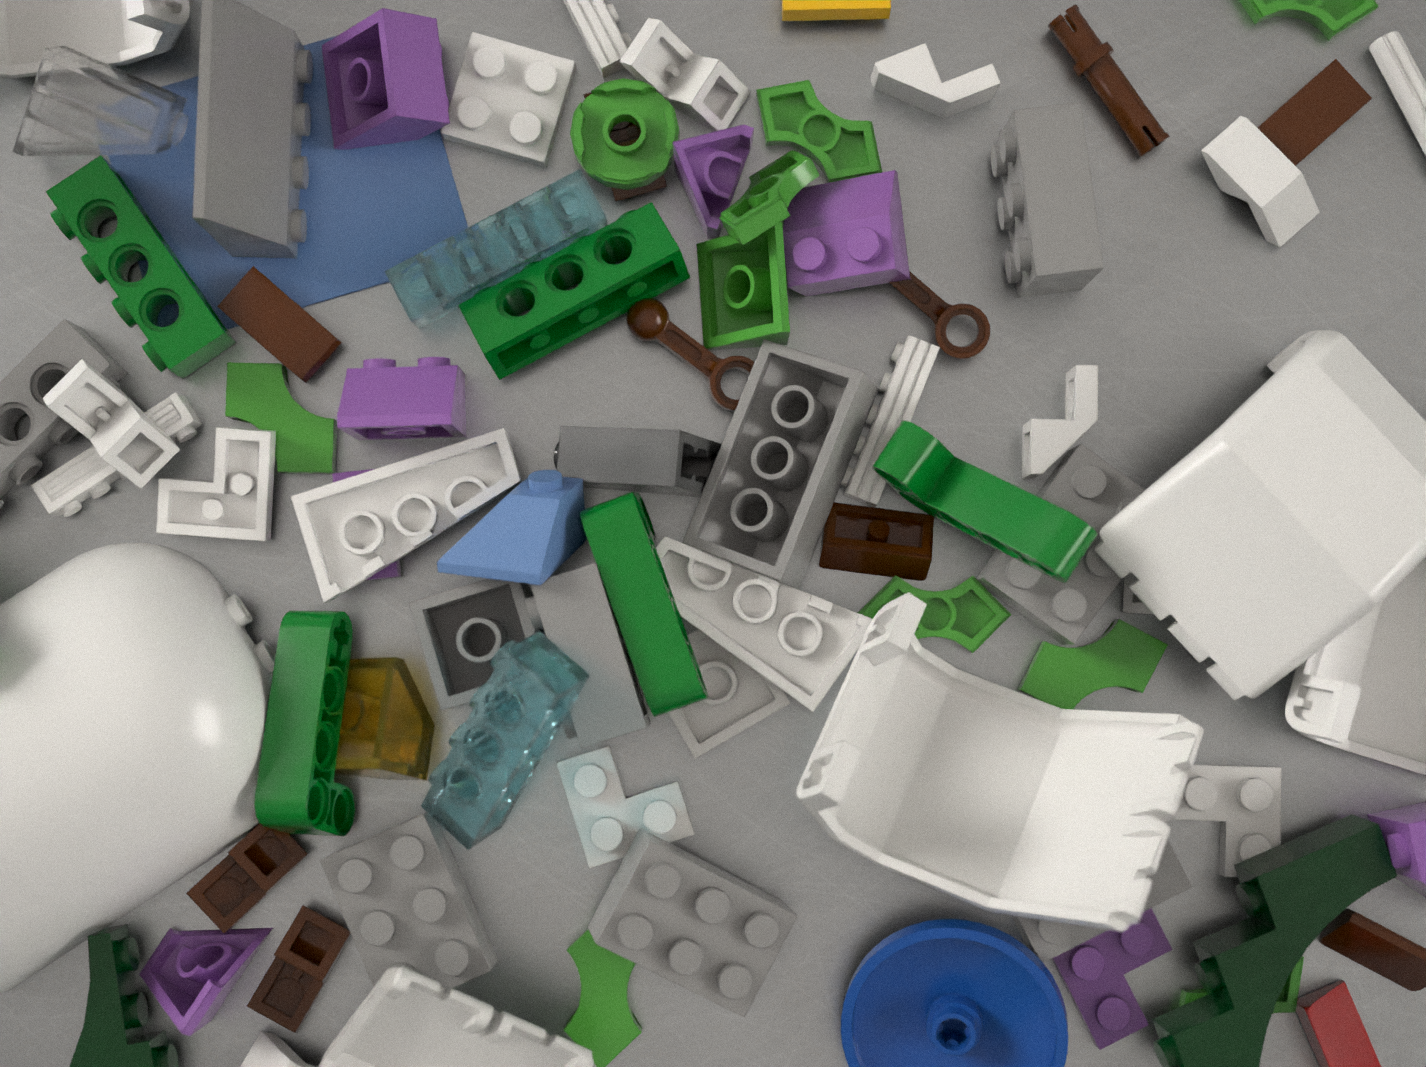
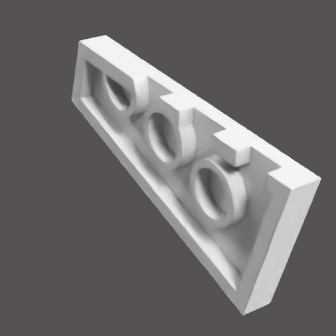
[291,428,522,603]
[656,536,872,712]

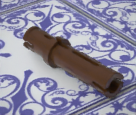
[1048,5,1170,157]

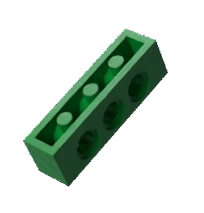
[46,155,237,379]
[458,202,691,380]

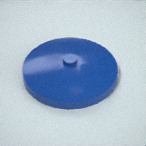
[841,919,1068,1067]

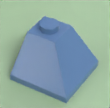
[437,470,587,585]

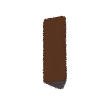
[819,502,934,581]
[1319,908,1426,992]

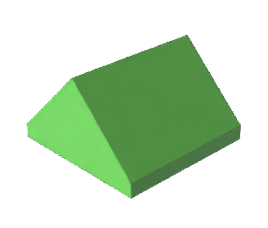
[697,222,790,351]

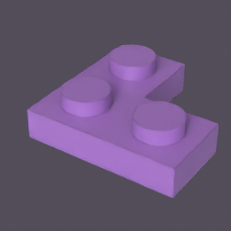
[1052,908,1173,1050]

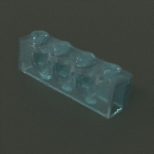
[384,169,608,329]
[421,631,590,850]

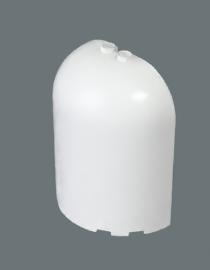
[0,543,276,993]

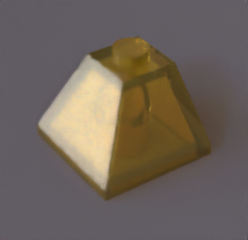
[335,657,435,780]

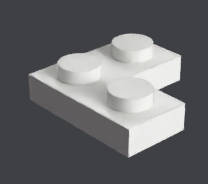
[156,427,276,541]
[556,745,695,868]
[1174,764,1281,877]

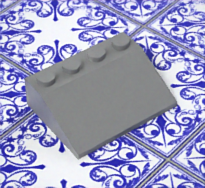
[193,0,313,258]

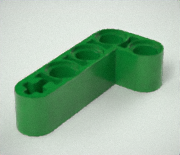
[872,420,1097,583]
[580,491,708,717]
[254,610,355,836]

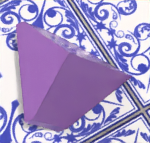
[673,124,754,240]
[139,928,273,1036]

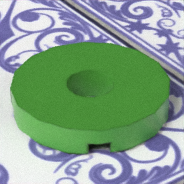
[570,78,680,190]

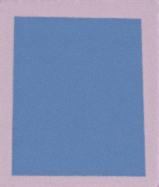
[97,35,476,329]

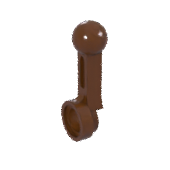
[890,271,990,359]
[626,298,754,411]

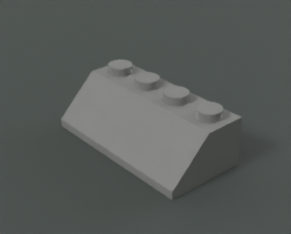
[682,339,878,590]

